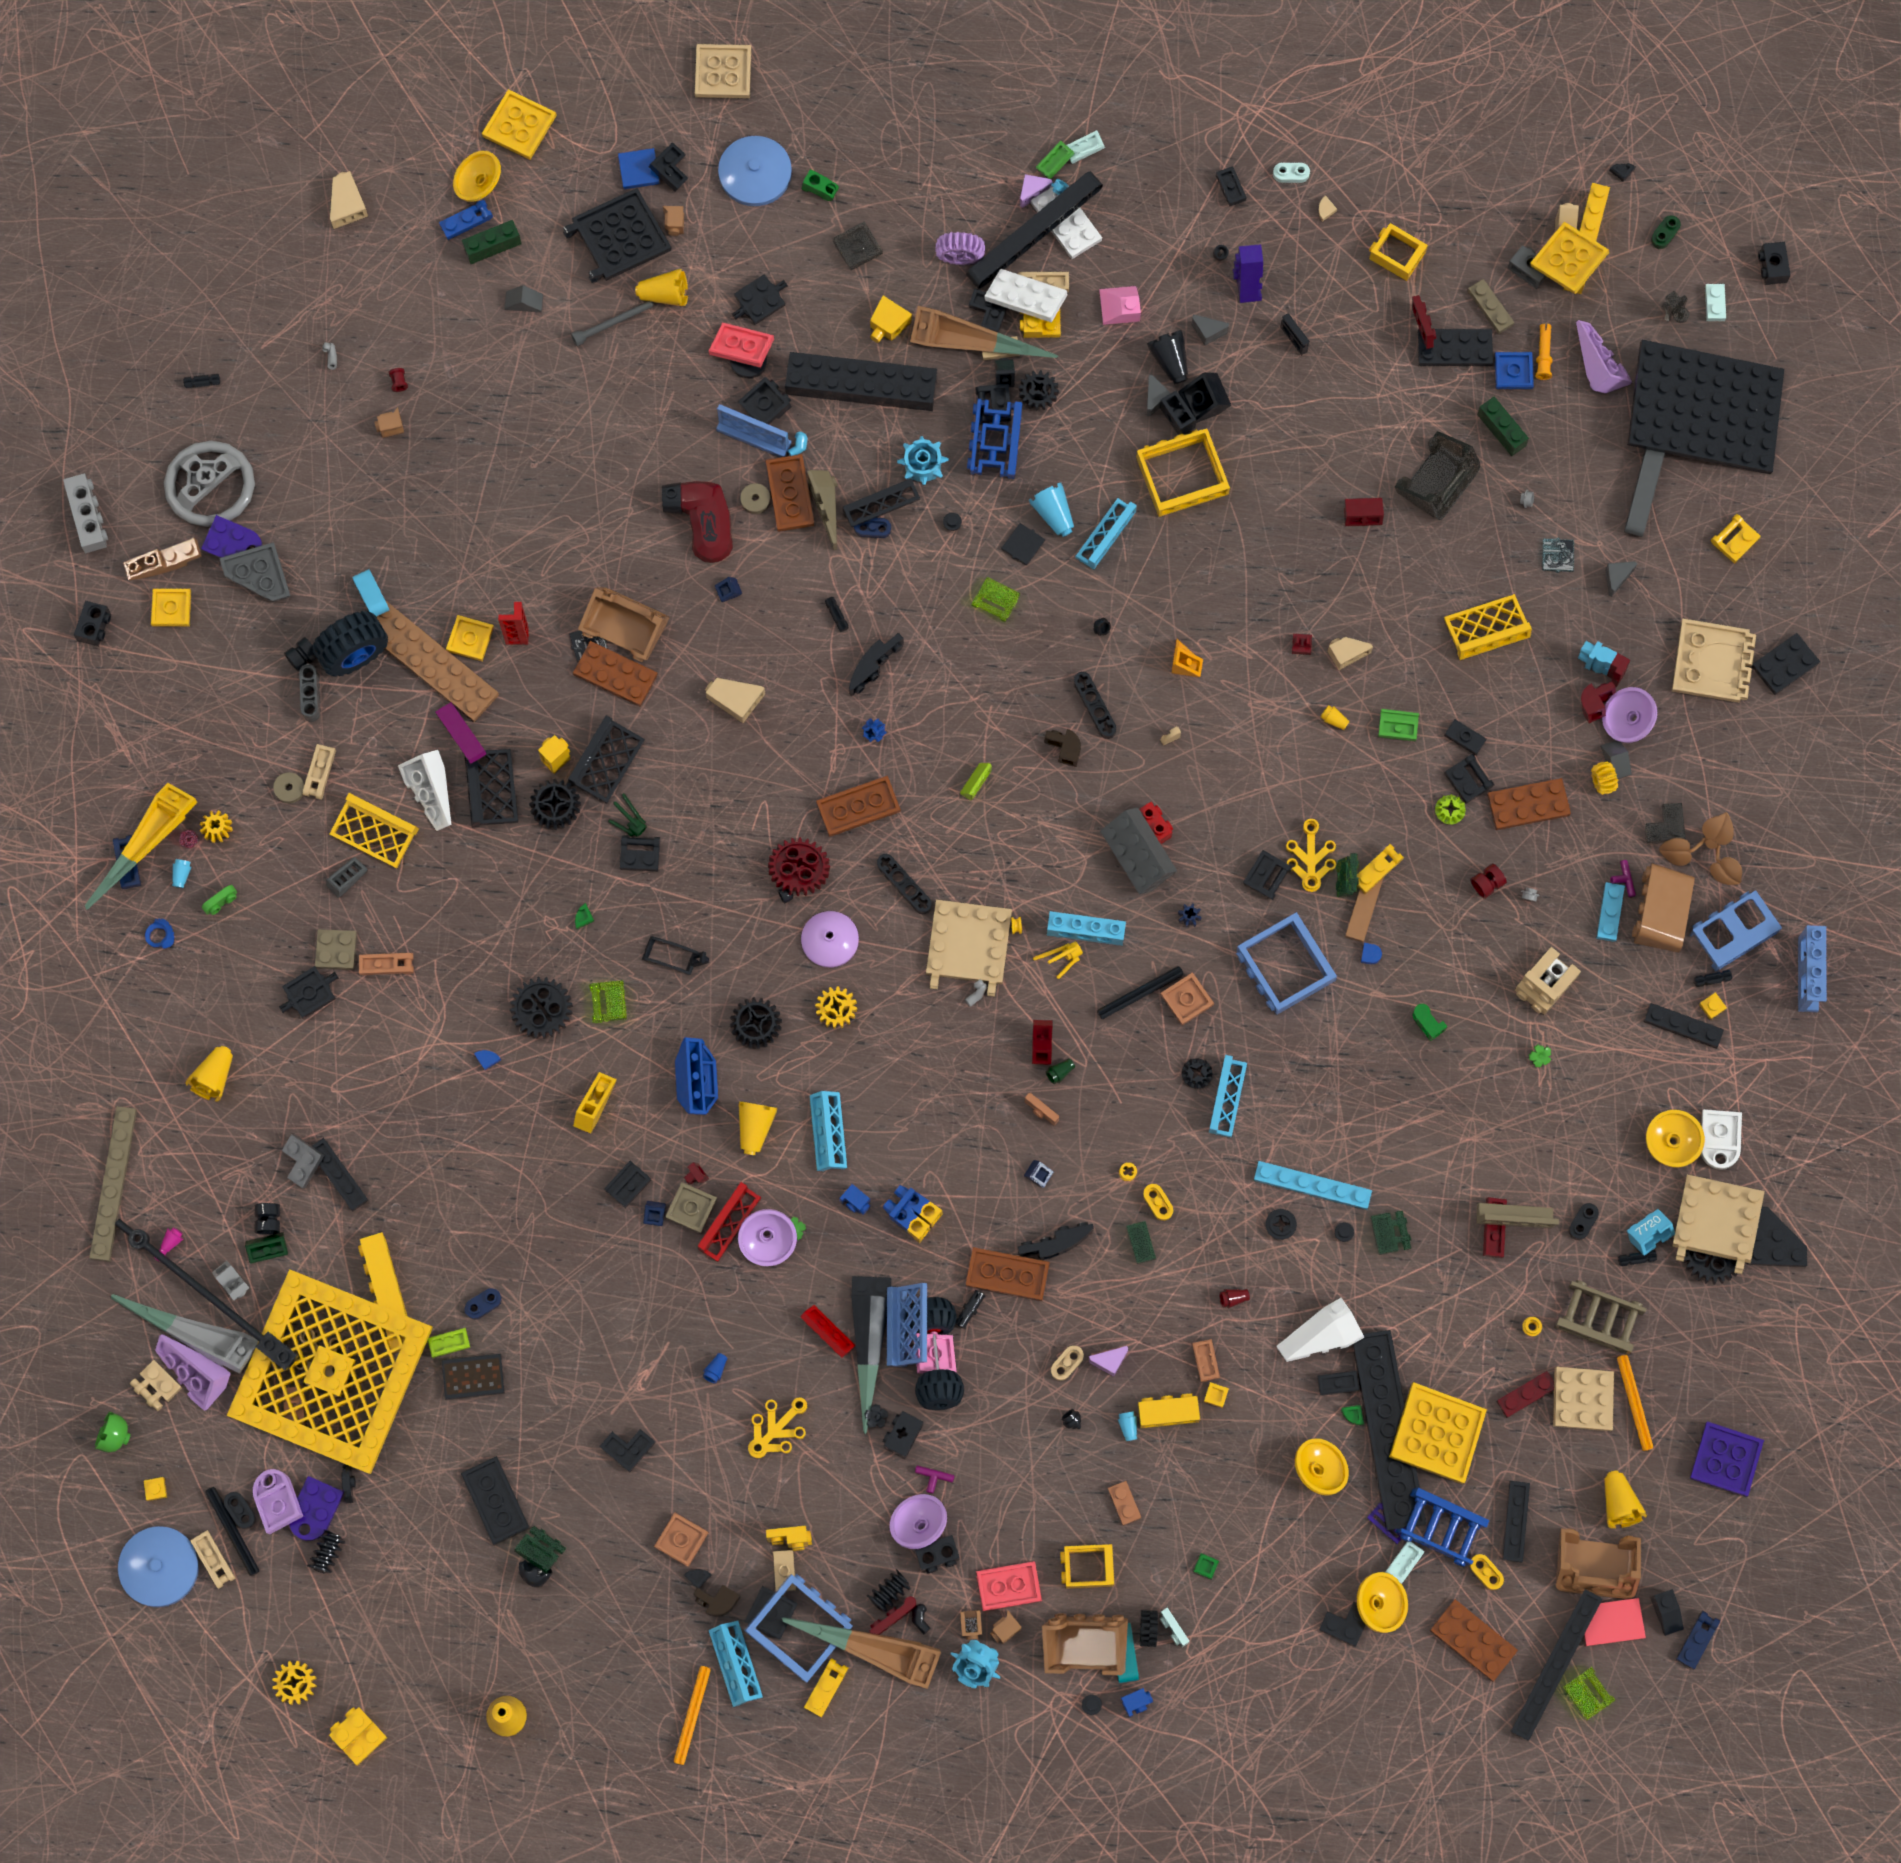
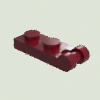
[869,1596,916,1635]

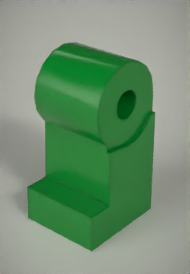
[801,169,839,201]
[1412,1004,1447,1041]

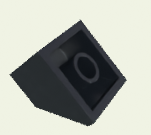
[1178,372,1231,423]

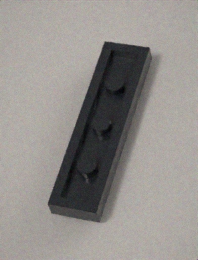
[1644,1003,1724,1049]
[312,1138,369,1212]
[1502,1480,1530,1563]

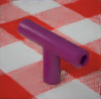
[1610,860,1636,898]
[915,1465,954,1494]

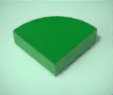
[575,903,594,929]
[1341,1405,1364,1426]

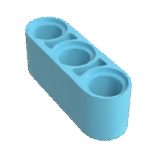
[352,569,390,617]

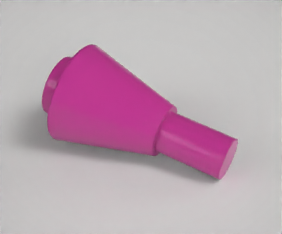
[154,1227,184,1262]

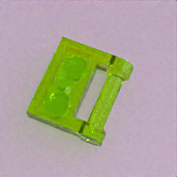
[971,577,1020,622]
[589,980,627,1023]
[1563,1667,1615,1721]

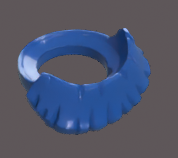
[145,918,175,949]

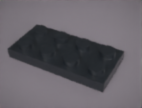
[1417,329,1493,366]

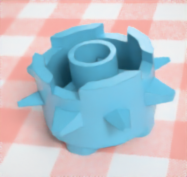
[897,436,949,485]
[951,1639,1001,1688]

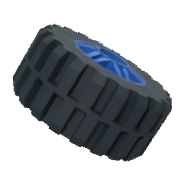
[313,611,388,677]

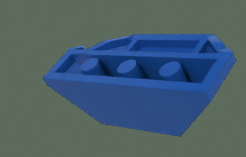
[675,1037,718,1115]

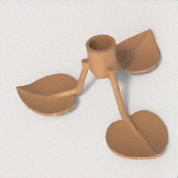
[1659,812,1742,885]

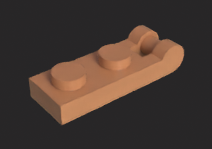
[359,953,414,975]

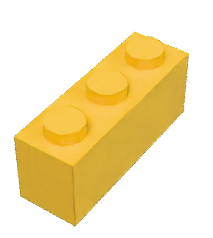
[1138,1394,1200,1428]

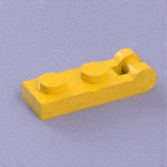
[1352,844,1404,894]
[804,1658,849,1718]

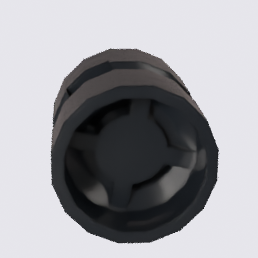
[284,637,317,672]
[254,1203,280,1235]

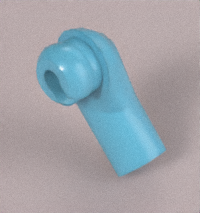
[787,432,808,456]

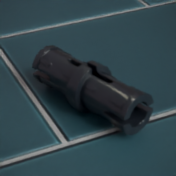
[956,1289,986,1329]

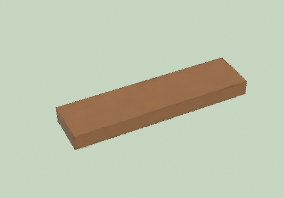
[1345,877,1384,943]

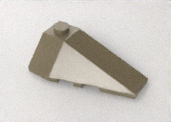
[807,470,837,550]

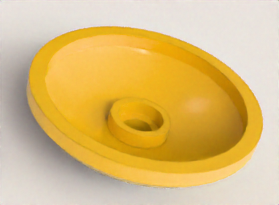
[453,151,501,202]
[1646,1110,1705,1168]
[1295,1438,1349,1496]
[1357,1572,1408,1633]

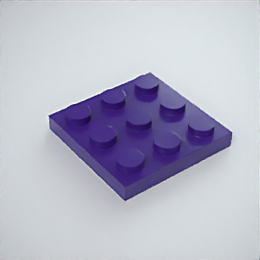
[1690,1422,1764,1497]

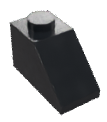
[995,358,1015,387]
[1650,1589,1684,1636]

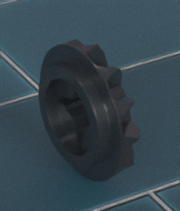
[1182,1058,1213,1089]
[1265,1209,1297,1240]

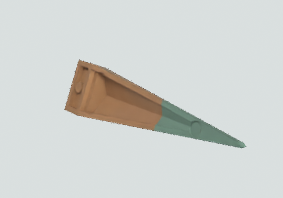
[910,306,1058,358]
[782,1617,941,1689]

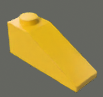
[573,1072,617,1134]

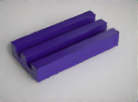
[1367,1503,1406,1544]

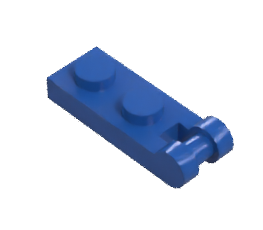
[439,200,493,240]

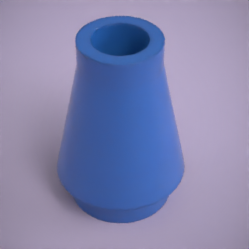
[702,1353,728,1384]

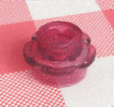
[179,830,198,848]

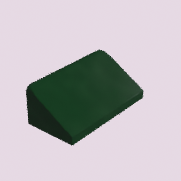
[245,1232,288,1264]

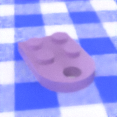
[253,1469,303,1534]

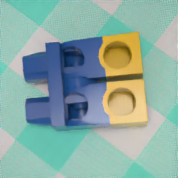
[883,1185,943,1243]

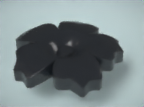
[864,1404,888,1428]

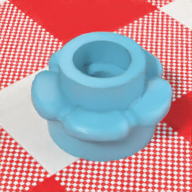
[1051,179,1069,195]

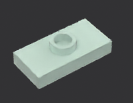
[1067,130,1105,164]
[1385,1542,1425,1584]

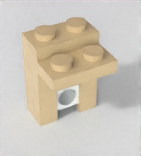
[1515,947,1581,1015]

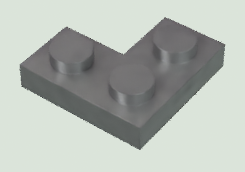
[282,1134,325,1188]

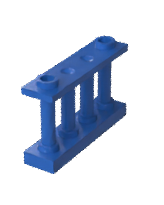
[1395,1488,1490,1567]

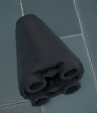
[1147,330,1188,385]

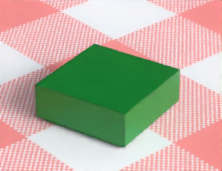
[1193,1553,1219,1580]

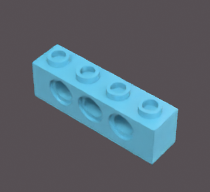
[1047,911,1126,946]

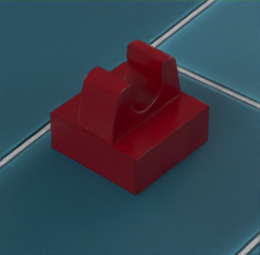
[1292,634,1312,655]
[684,1162,709,1184]

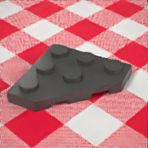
[219,542,291,602]

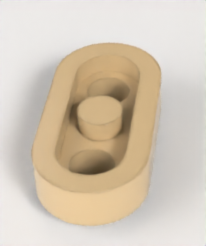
[1051,1346,1084,1381]

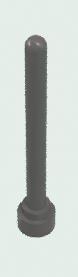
[571,301,653,347]

